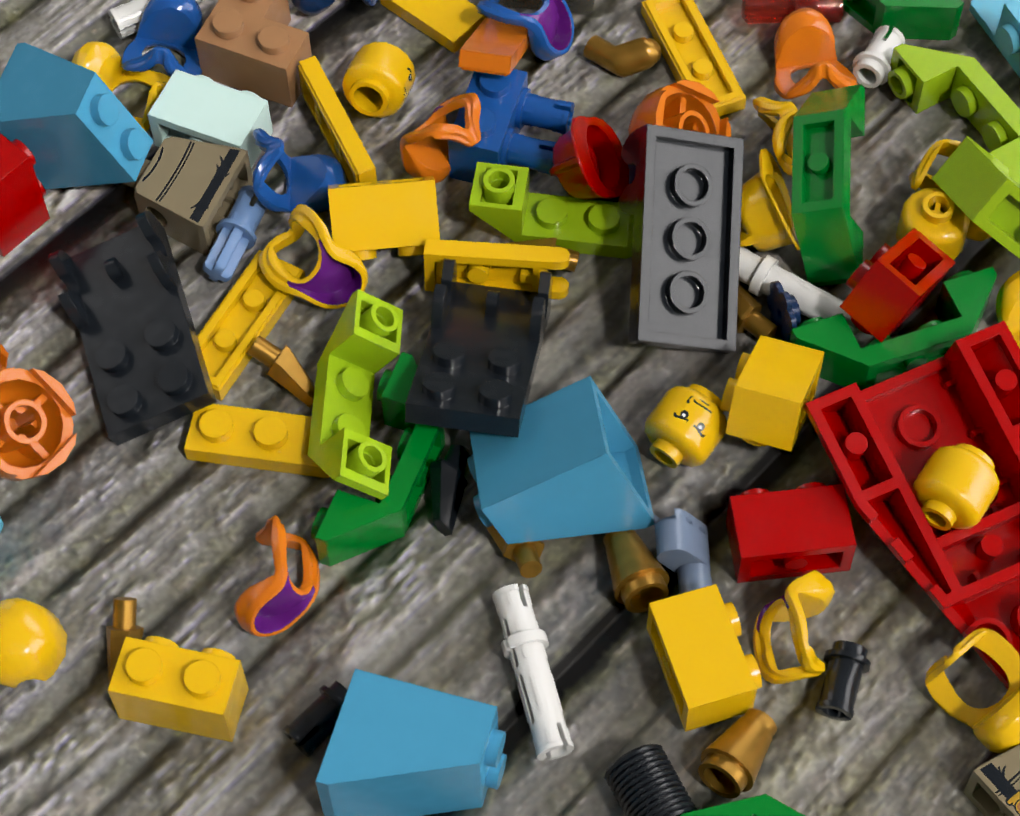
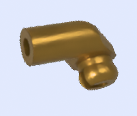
[583,35,661,77]

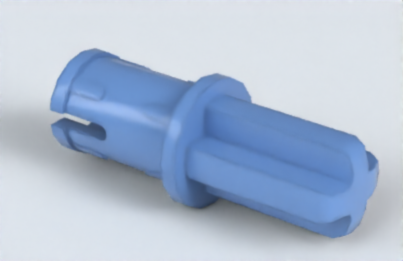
[203,185,267,282]

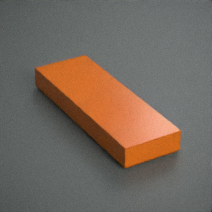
[458,18,530,76]

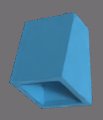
[0,42,153,189]
[467,376,654,544]
[315,669,507,816]

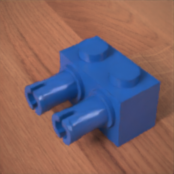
[448,69,575,183]

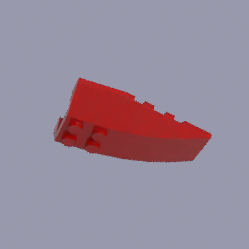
[803,320,1020,689]

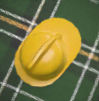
[740,148,800,252]

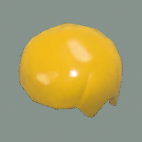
[0,598,67,688]

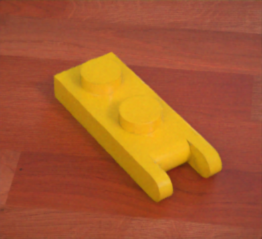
[423,239,570,300]
[184,404,330,478]

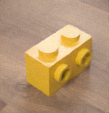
[328,176,440,260]
[721,335,825,452]
[647,584,762,732]
[107,636,249,742]

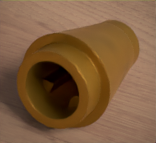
[603,530,669,613]
[698,708,777,799]

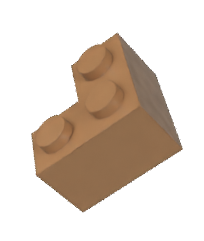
[194,0,312,108]

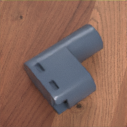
[654,508,712,594]

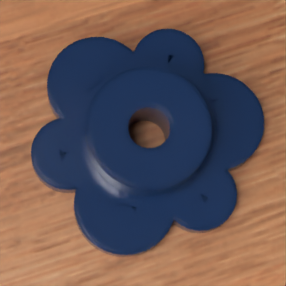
[767,281,801,342]

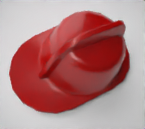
[549,116,629,200]

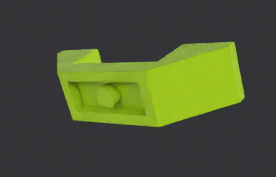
[888,44,1020,184]
[932,136,1020,259]
[469,162,634,259]
[307,289,403,500]

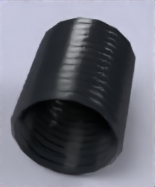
[604,744,697,816]

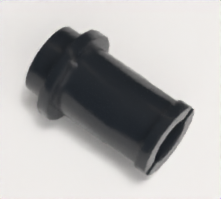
[815,640,871,721]
[282,681,347,757]

